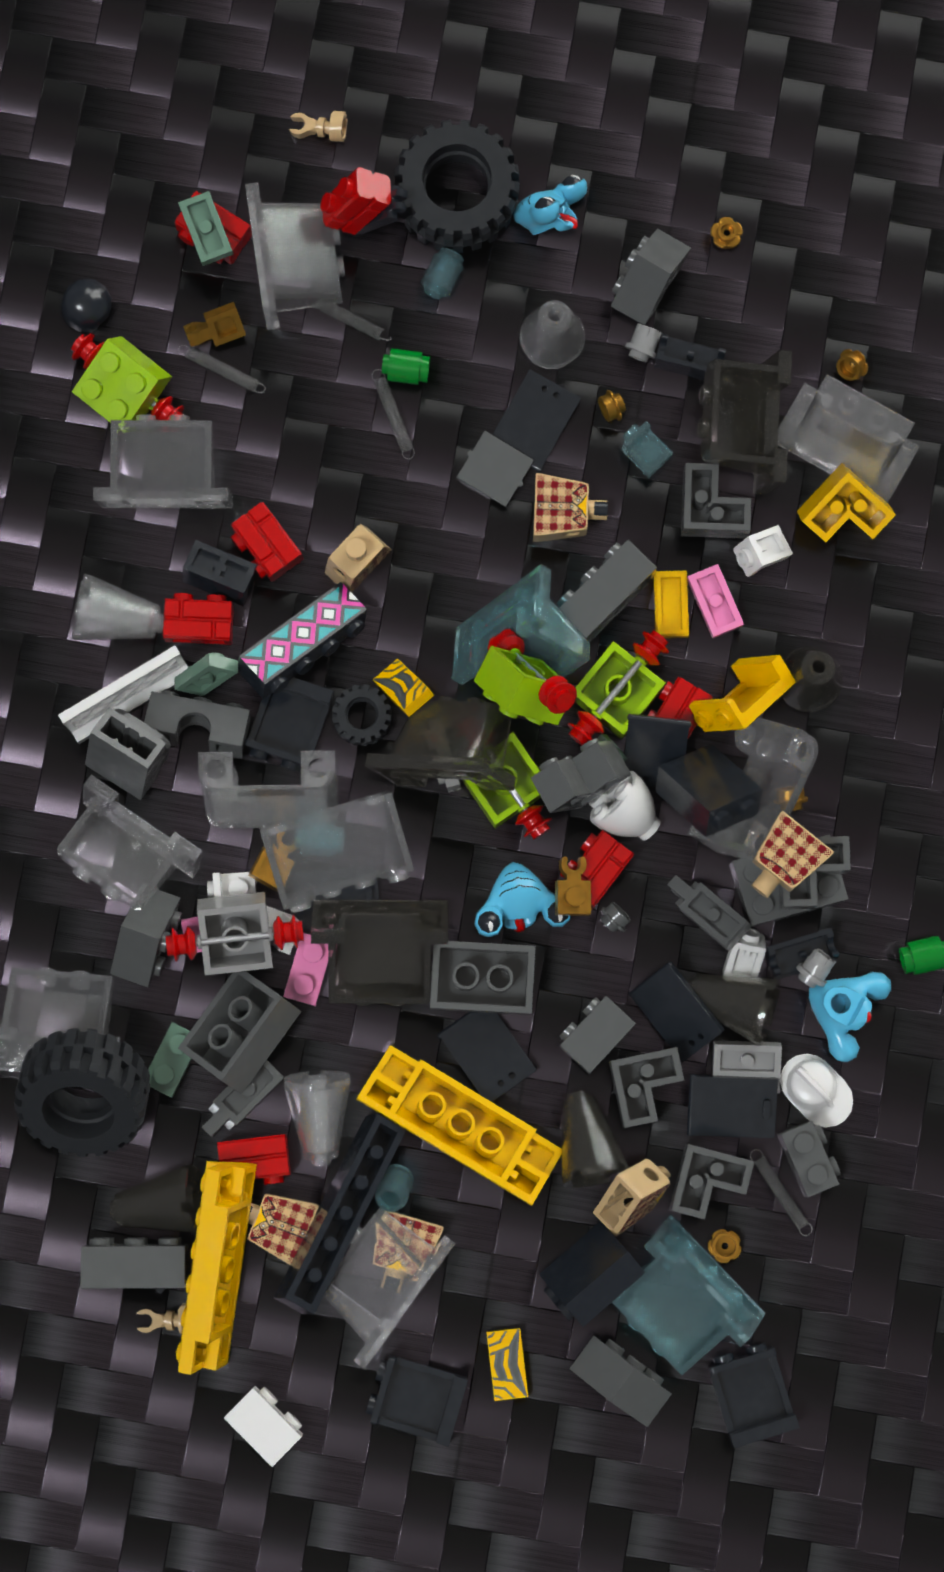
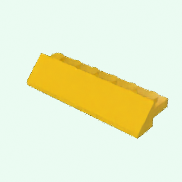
[356,1045,564,1206]
[176,1161,257,1375]

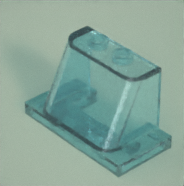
[452,565,590,685]
[612,1215,766,1375]

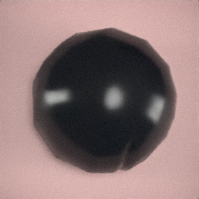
[61,278,112,332]

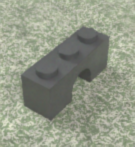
[144,690,251,759]

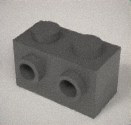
[559,996,636,1074]
[777,1121,841,1198]

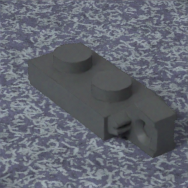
[667,875,751,951]
[202,1060,285,1137]

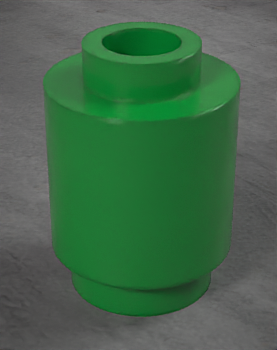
[382,348,430,385]
[899,935,944,975]

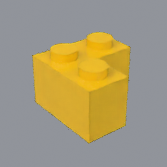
[797,463,896,542]

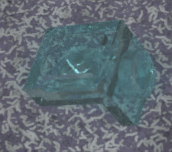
[622,421,673,478]

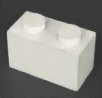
[224,1386,303,1467]

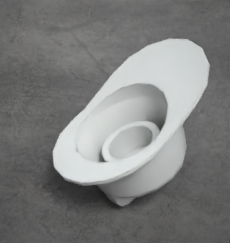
[780,1054,853,1128]

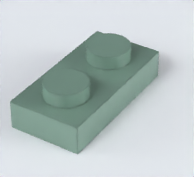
[178,191,233,266]
[174,653,238,696]
[148,1022,192,1098]

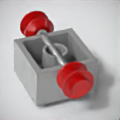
[166,892,304,976]

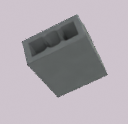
[85,707,171,800]

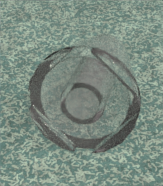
[520,300,585,369]
[71,574,164,640]
[284,1070,351,1166]

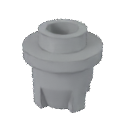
[625,323,662,363]
[796,948,836,988]

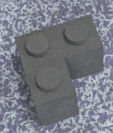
[611,228,691,325]
[681,463,751,539]
[531,738,631,813]
[778,836,851,910]
[110,885,182,987]
[609,1047,684,1128]
[669,1144,755,1220]
[570,1336,671,1427]

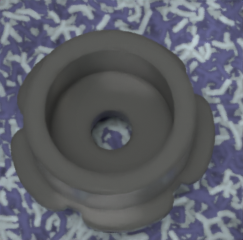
[600,902,631,933]

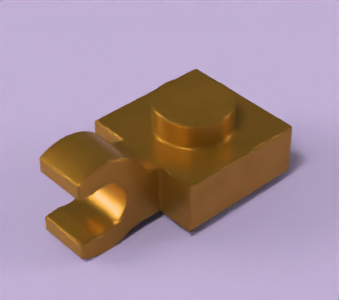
[183,302,246,347]

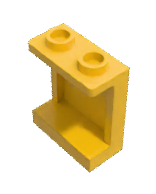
[689,655,796,732]

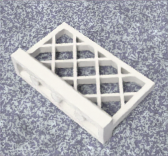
[58,646,188,744]

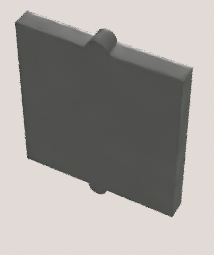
[457,431,534,507]

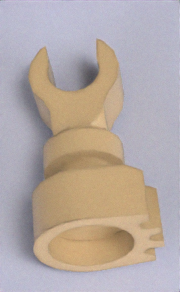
[289,111,348,142]
[137,1302,186,1334]

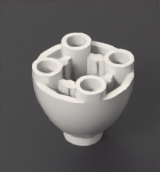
[589,771,661,841]

